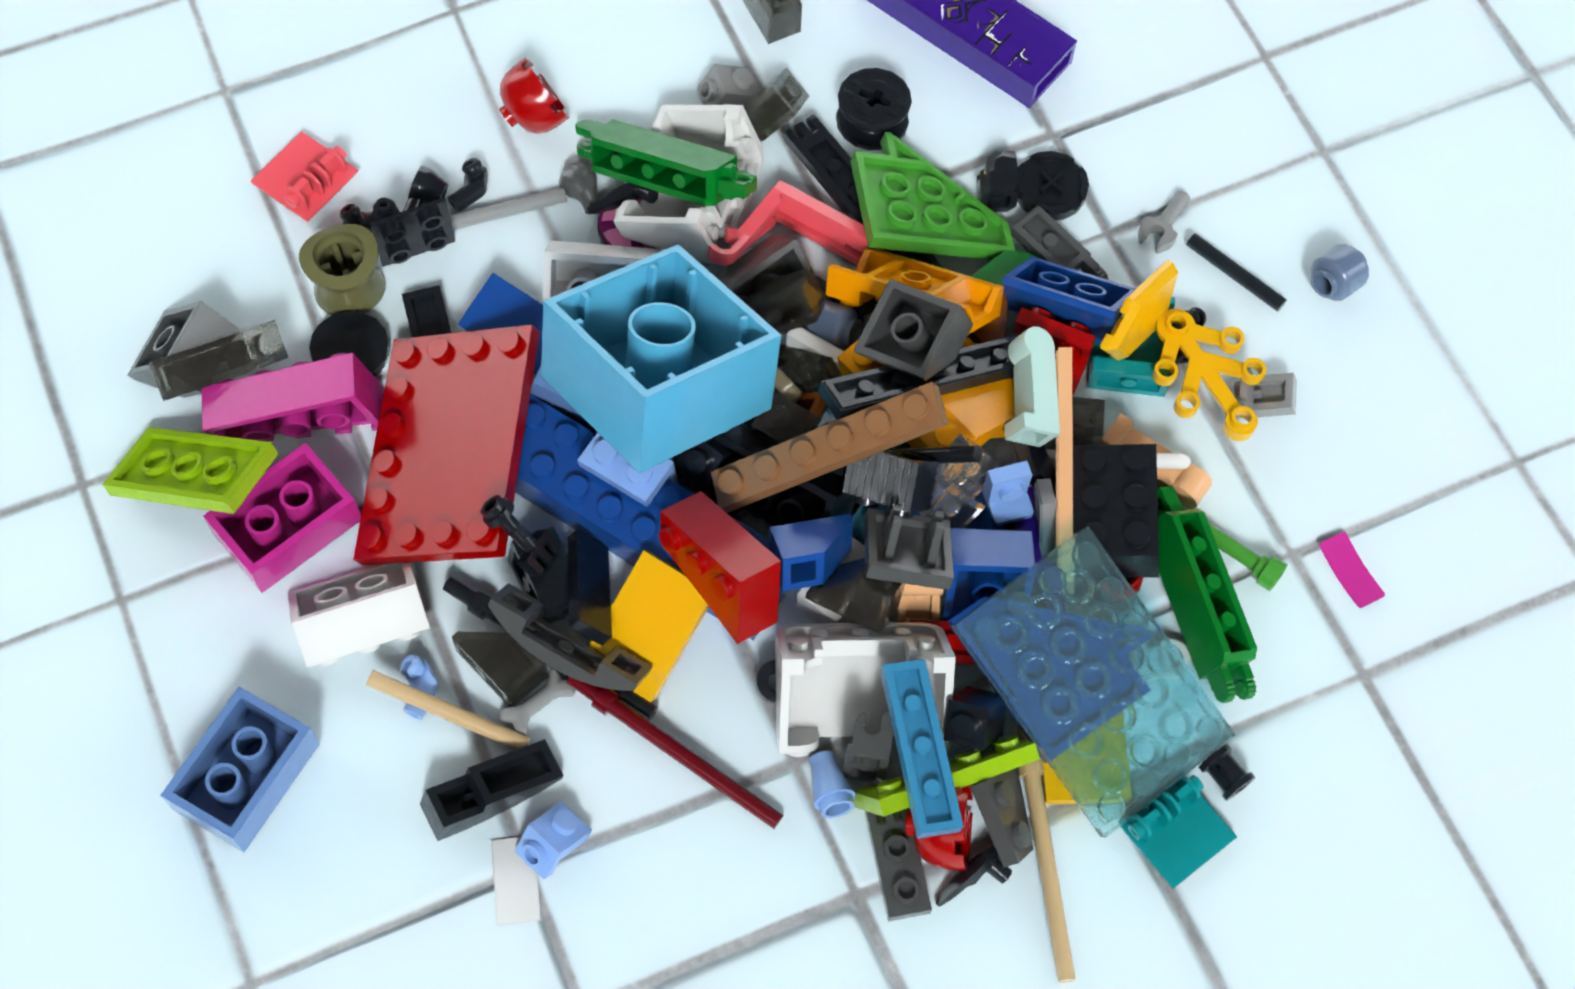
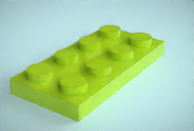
[102,427,279,514]

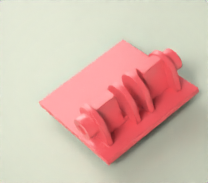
[250,131,359,223]

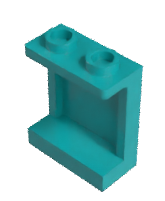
[1087,297,1175,397]

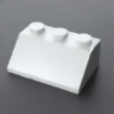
[542,240,665,304]
[288,563,430,667]

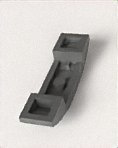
[488,583,652,691]

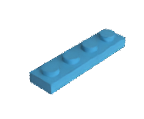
[880,659,964,839]

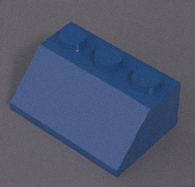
[1002,256,1136,344]

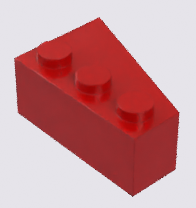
[659,491,781,644]

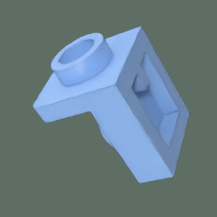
[982,460,1034,526]

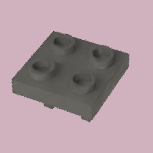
[864,504,954,590]

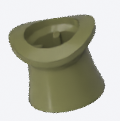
[299,224,386,315]

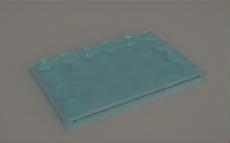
[951,526,1236,838]

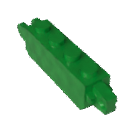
[575,119,757,206]
[1157,486,1257,703]

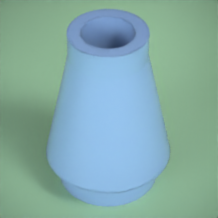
[809,751,855,818]

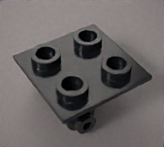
[370,197,455,267]

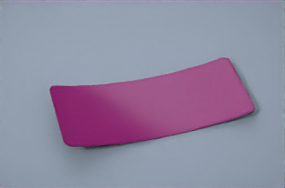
[1319,532,1385,608]

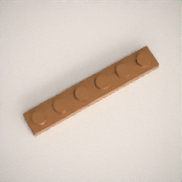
[711,382,949,513]

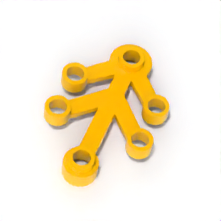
[1152,309,1267,441]

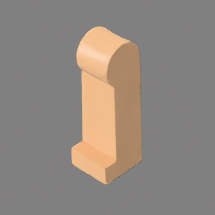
[1099,414,1212,509]

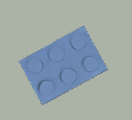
[160,687,320,852]

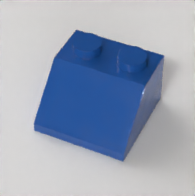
[942,528,1035,621]

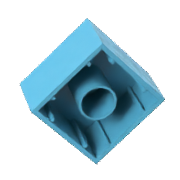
[541,244,781,473]

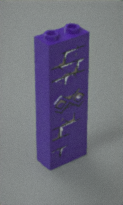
[867,0,1077,109]

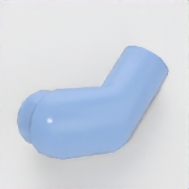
[401,655,438,720]

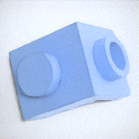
[515,801,592,879]

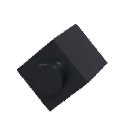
[944,686,1007,750]

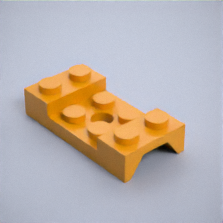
[825,247,1004,335]

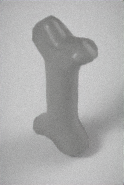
[499,668,576,735]

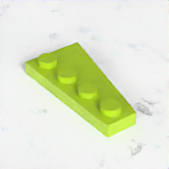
[853,736,1040,817]

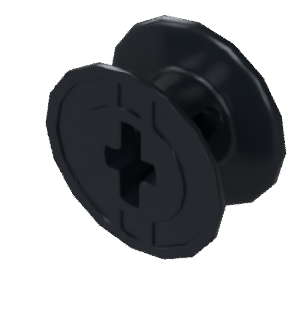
[836,68,912,150]

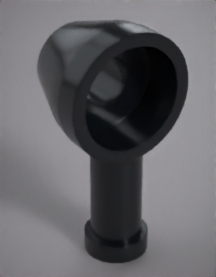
[402,165,449,212]

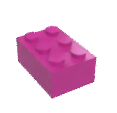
[203,443,361,593]

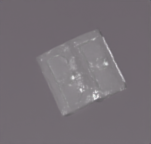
[919,433,1004,529]

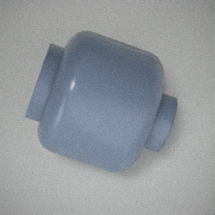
[1311,244,1369,301]
[802,300,863,351]

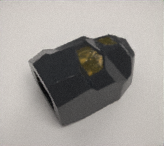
[977,150,1019,212]

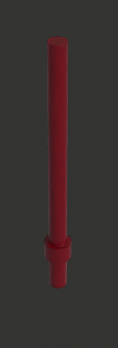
[566,677,784,829]

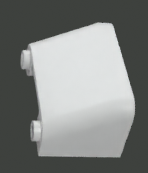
[614,105,763,265]
[775,622,956,757]

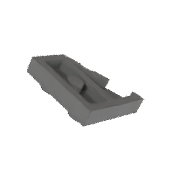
[970,768,1033,868]

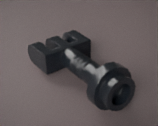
[480,495,561,581]

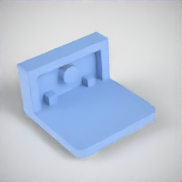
[577,432,679,507]

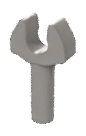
[1138,191,1190,254]

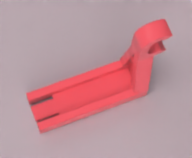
[707,180,868,266]

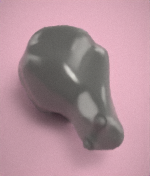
[559,163,599,214]

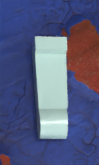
[1004,327,1060,447]

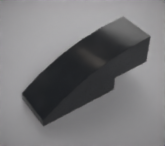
[420,739,564,841]

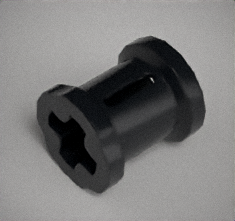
[1198,744,1256,801]

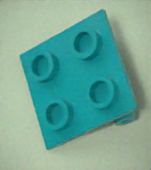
[1116,771,1237,889]

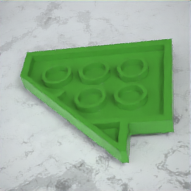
[850,132,1016,260]

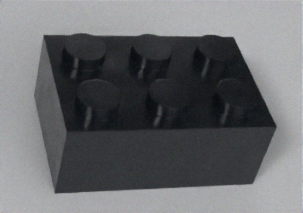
[1073,444,1159,578]

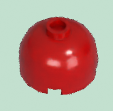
[499,57,570,134]
[906,785,973,871]

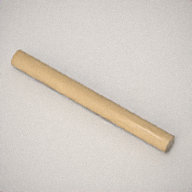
[366,670,530,750]

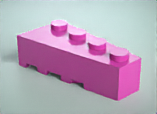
[201,353,384,442]

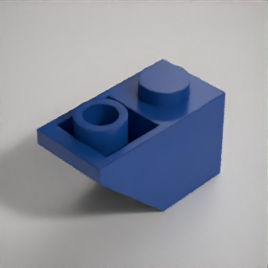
[769,513,853,592]

